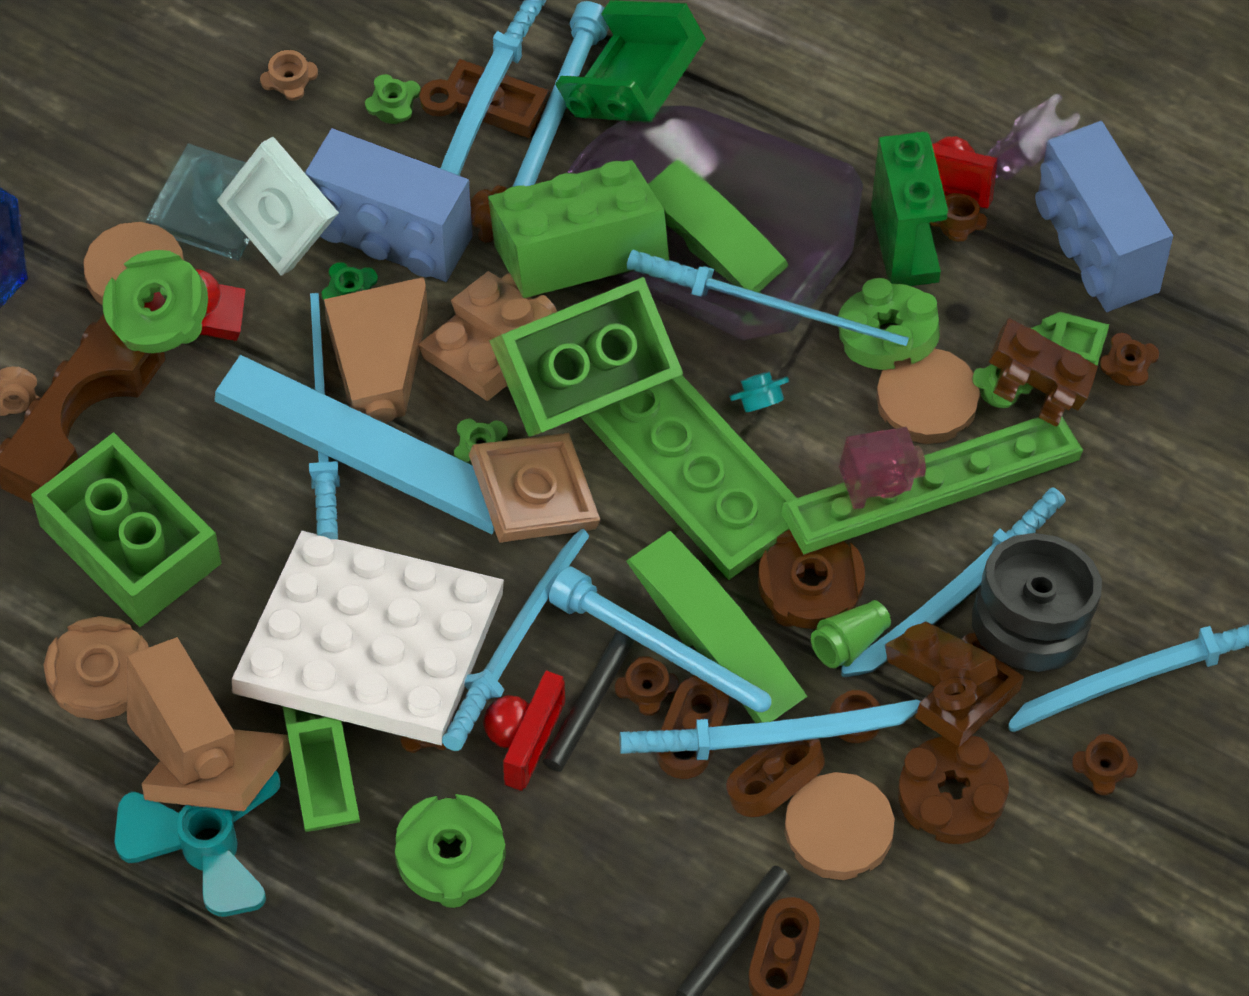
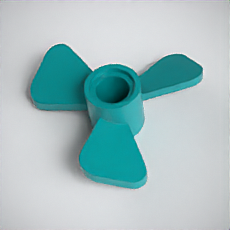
[115,771,281,917]

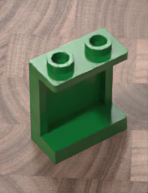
[555,0,706,122]
[871,131,948,286]

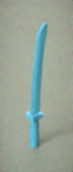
[440,0,547,176]
[627,250,909,346]
[309,293,340,540]
[841,487,1066,677]
[442,529,589,751]
[1008,625,1249,732]
[619,699,921,760]

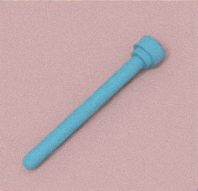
[513,1,609,187]
[549,566,771,712]

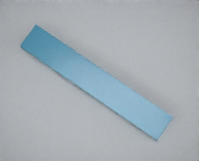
[215,355,495,534]

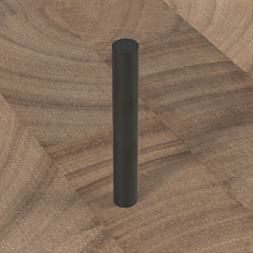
[543,630,635,772]
[676,865,791,996]

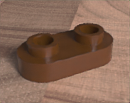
[656,676,729,779]
[726,738,825,817]
[748,897,820,996]

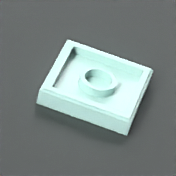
[217,137,339,276]

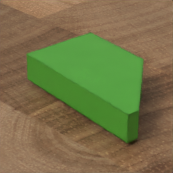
[1031,312,1109,366]

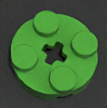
[103,250,208,353]
[838,278,940,370]
[395,794,506,908]

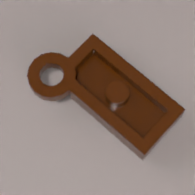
[419,59,549,138]
[885,621,998,710]
[915,633,1024,747]

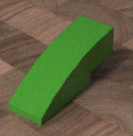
[648,158,789,293]
[282,706,360,832]

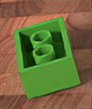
[488,160,669,298]
[489,277,683,437]
[31,432,222,627]

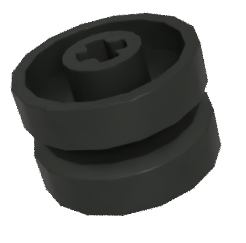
[972,533,1102,672]

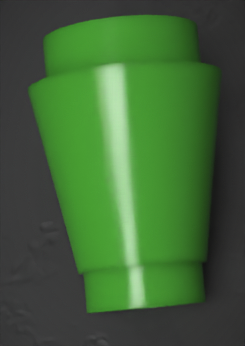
[811,600,891,668]

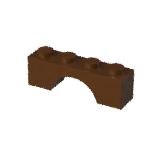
[0,314,166,505]

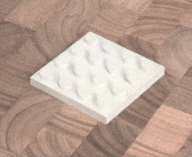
[232,531,504,746]

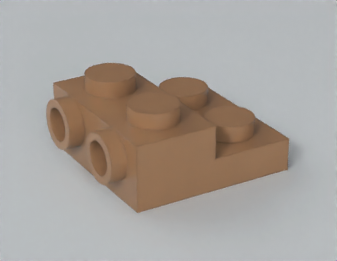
[418,271,557,401]

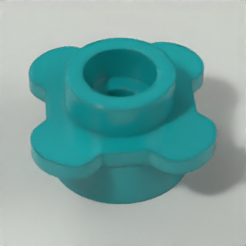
[729,371,789,412]

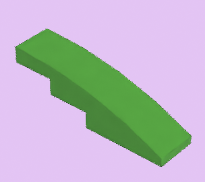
[626,531,807,723]

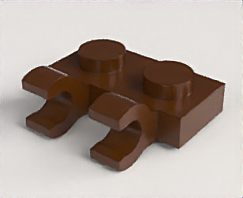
[989,318,1098,427]

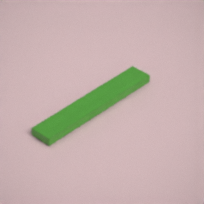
[781,417,1083,554]

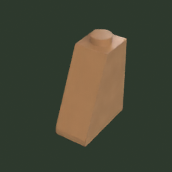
[324,277,428,424]
[127,637,235,785]

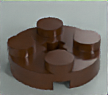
[758,530,865,629]
[898,736,1009,844]

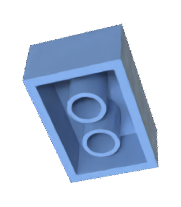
[1035,120,1173,312]
[305,128,472,282]

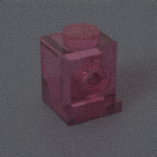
[839,427,926,510]

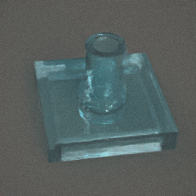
[146,143,250,261]

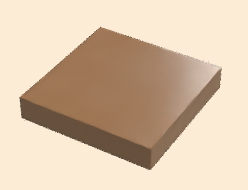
[469,433,600,543]
[141,729,290,811]

